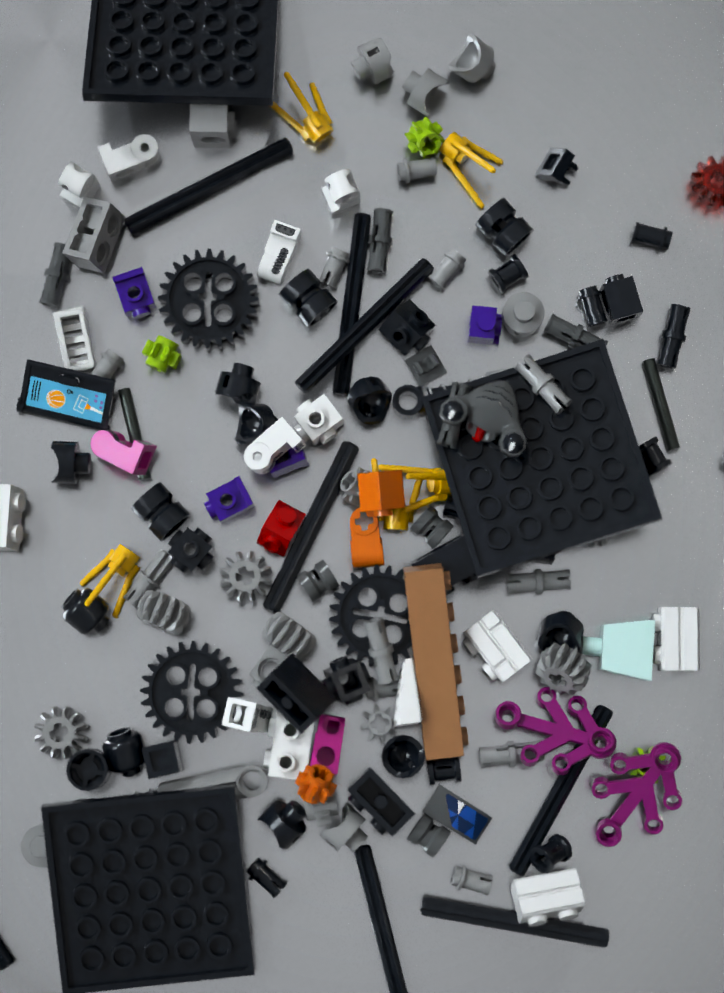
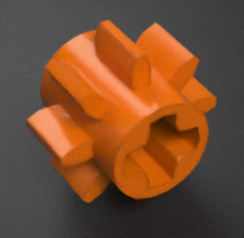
[295,764,337,804]

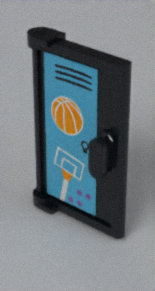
[16,359,116,430]

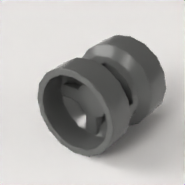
[410,505,454,549]
[297,560,340,602]
[407,813,451,858]

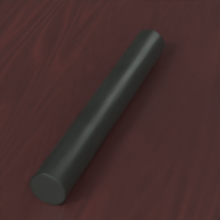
[642,358,680,451]
[118,388,151,481]

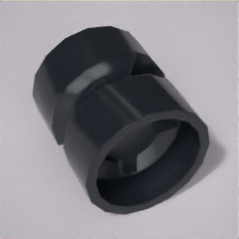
[475,198,534,257]
[279,269,338,328]
[131,482,191,542]
[66,748,112,791]

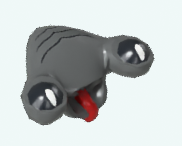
[439,380,527,457]

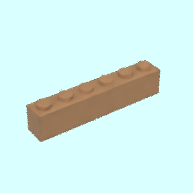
[403,563,469,760]

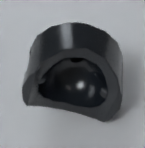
[215,363,261,404]
[347,376,392,425]
[235,403,278,445]
[51,441,91,484]
[538,611,584,652]
[382,735,425,778]
[258,800,306,849]

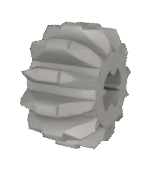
[219,550,272,603]
[136,590,191,635]
[262,612,317,661]
[536,643,592,695]
[34,706,88,759]

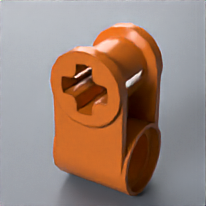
[350,508,384,568]

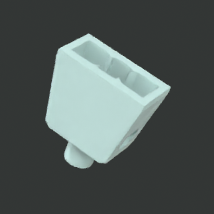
[581,620,655,681]

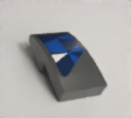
[422,784,492,845]

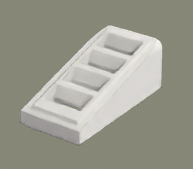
[53,306,96,371]
[393,658,422,727]

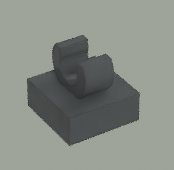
[404,345,447,388]

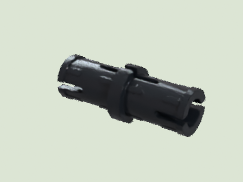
[656,304,691,369]

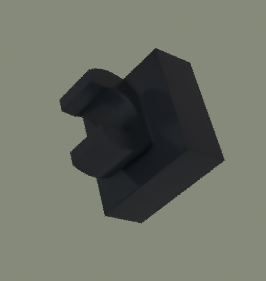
[536,148,578,185]

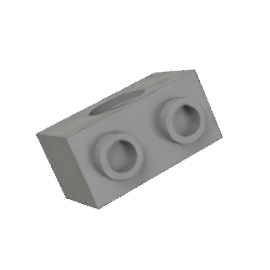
[189,104,237,148]

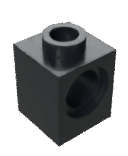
[599,274,643,325]
[142,740,183,779]

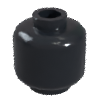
[61,588,110,634]
[102,727,145,777]

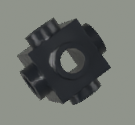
[378,299,436,356]
[168,527,215,574]
[322,656,371,704]

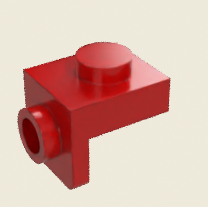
[257,500,306,556]

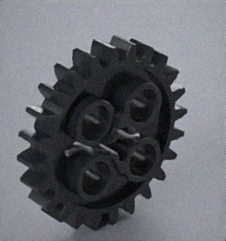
[158,249,259,351]
[329,565,412,667]
[140,641,244,744]

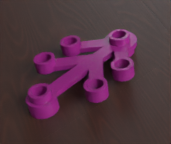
[495,687,617,775]
[592,742,682,847]

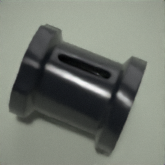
[488,254,529,294]
[639,437,672,477]
[427,757,461,785]
[530,834,572,874]

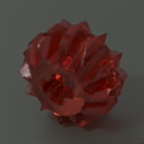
[690,156,724,209]

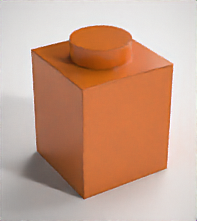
[357,470,405,517]

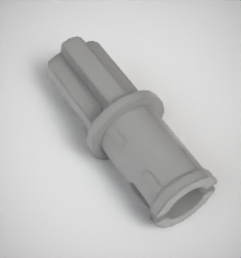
[123,549,173,608]

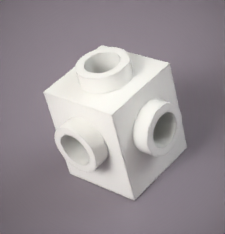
[294,394,345,445]

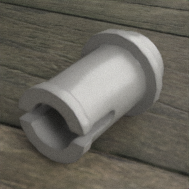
[397,157,437,183]
[319,247,350,289]
[428,249,466,290]
[91,348,123,379]
[366,675,399,702]
[451,865,493,896]

